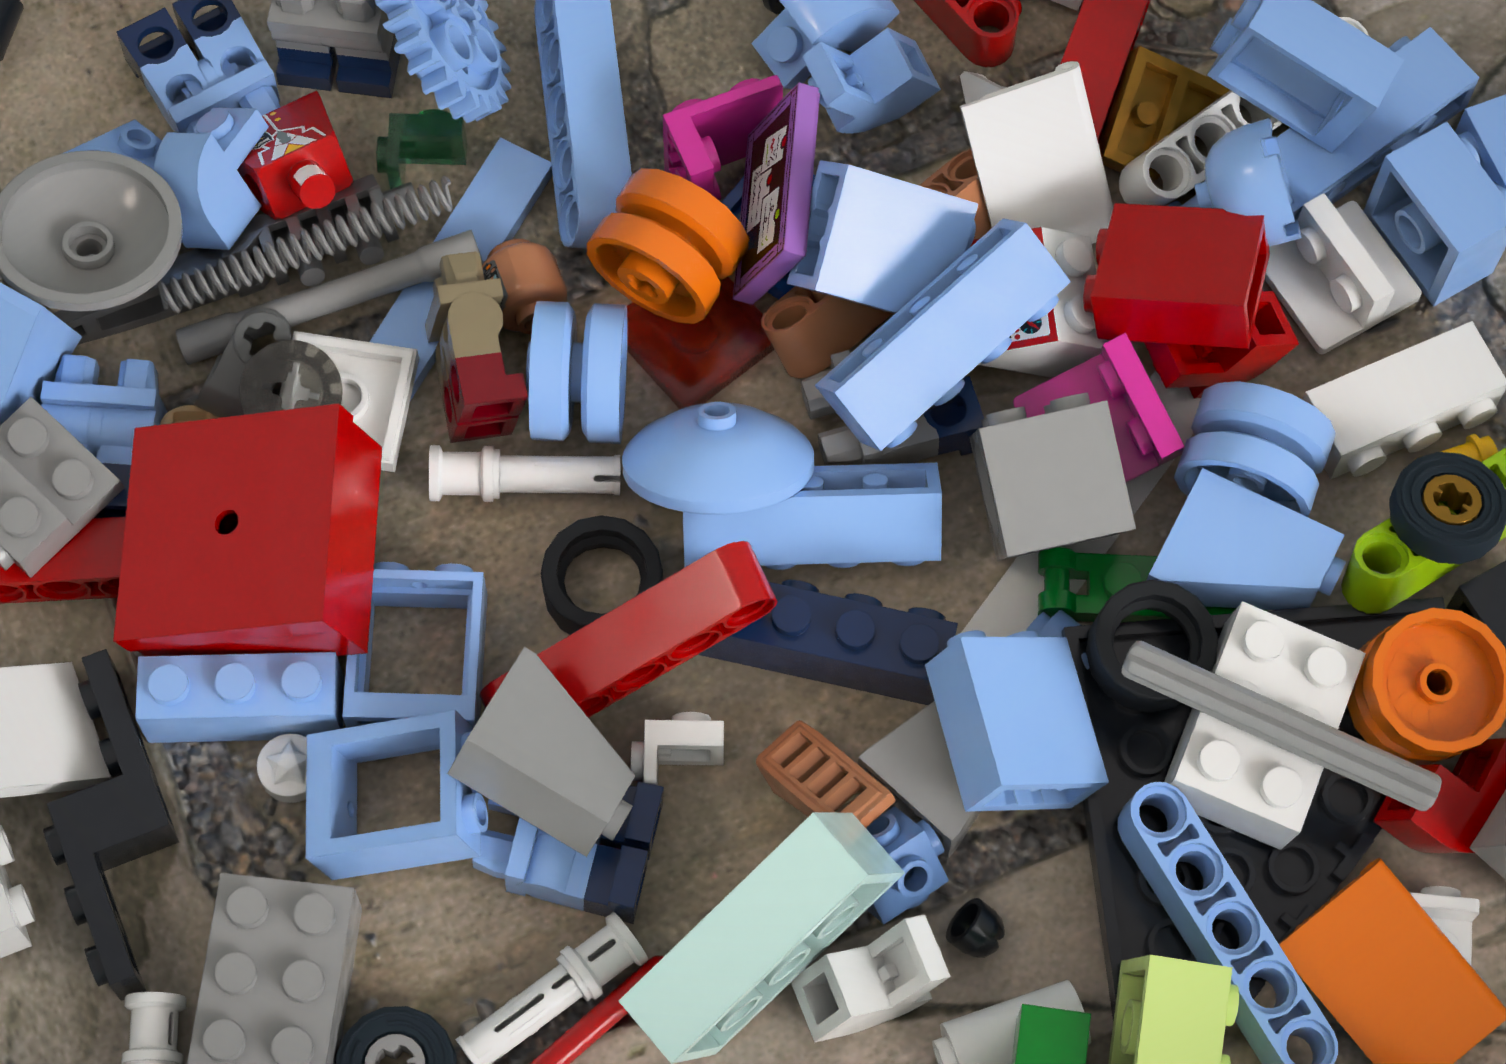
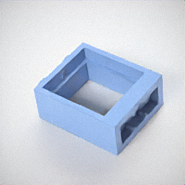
[1207,0,1405,153]
[342,562,488,728]
[305,710,488,880]

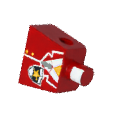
[237,90,354,220]

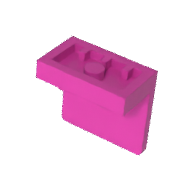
[663,75,783,201]
[1013,333,1185,483]

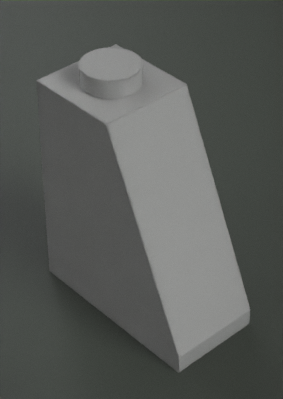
[447,647,635,857]

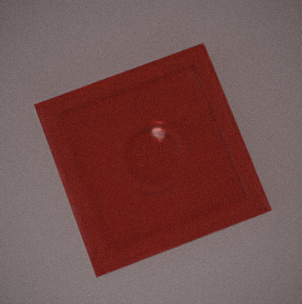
[627,277,774,409]

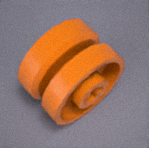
[587,168,749,324]
[1347,607,1506,765]

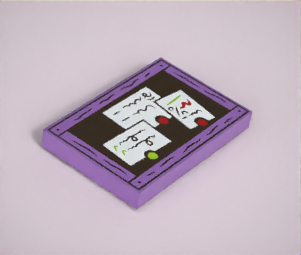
[733,82,820,305]

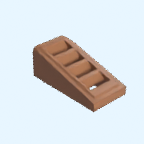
[756,720,896,828]

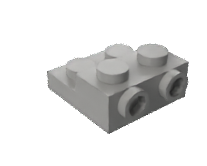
[0,397,124,578]

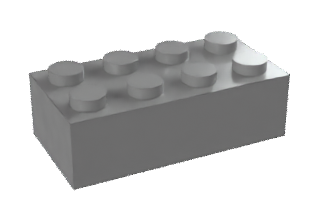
[187,873,362,1064]

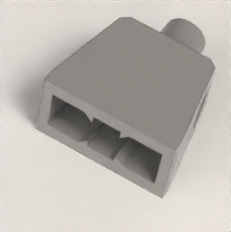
[858,701,981,859]

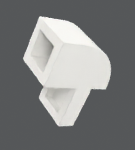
[791,915,951,1043]

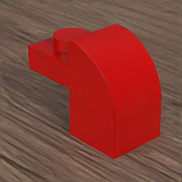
[1144,291,1299,399]
[1373,738,1506,853]

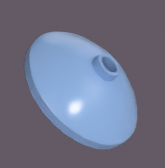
[622,402,814,514]

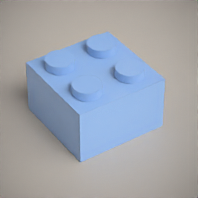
[1363,122,1506,307]

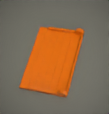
[1278,858,1506,1064]

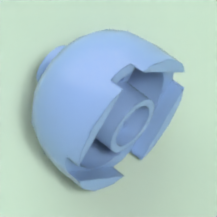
[1195,118,1302,246]

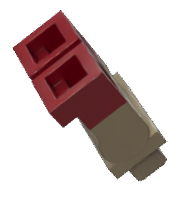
[425,251,528,443]

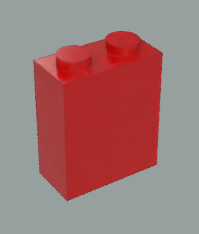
[1083,203,1270,349]

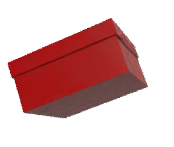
[113,403,382,656]

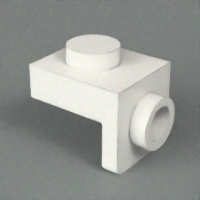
[631,712,724,785]

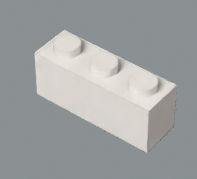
[1302,321,1506,480]

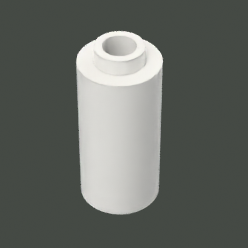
[932,980,1091,1064]

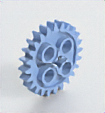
[375,0,511,123]

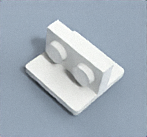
[1265,193,1422,354]

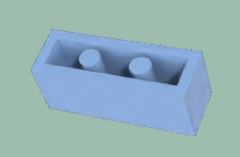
[135,652,344,743]

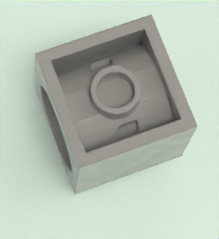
[969,393,1136,561]

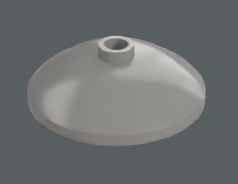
[0,151,183,311]

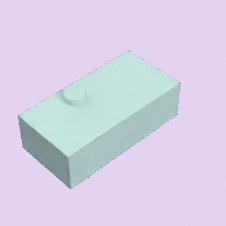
[619,812,905,1064]

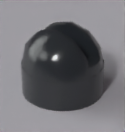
[946,898,1005,958]

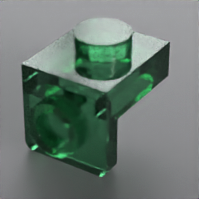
[376,109,468,189]

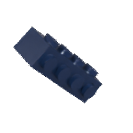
[698,580,958,705]

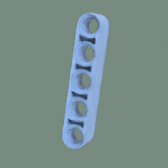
[534,0,632,249]
[1118,782,1338,1064]

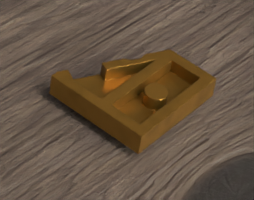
[1099,46,1230,182]

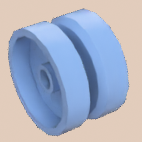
[526,301,628,444]
[1174,381,1336,517]

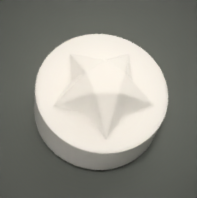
[257,734,307,803]

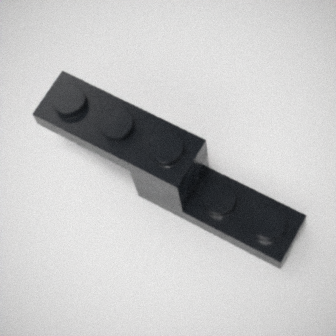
[43,649,179,1001]

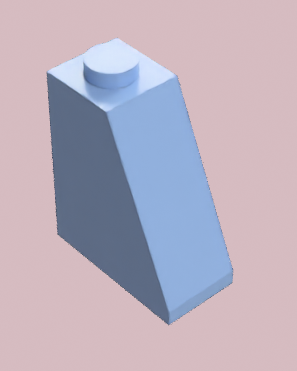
[0,282,82,425]
[1146,468,1346,610]

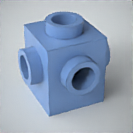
[866,806,949,925]

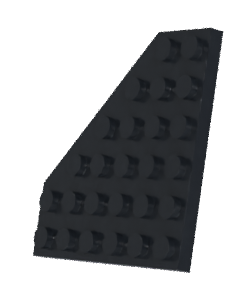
[1061,597,1445,1021]

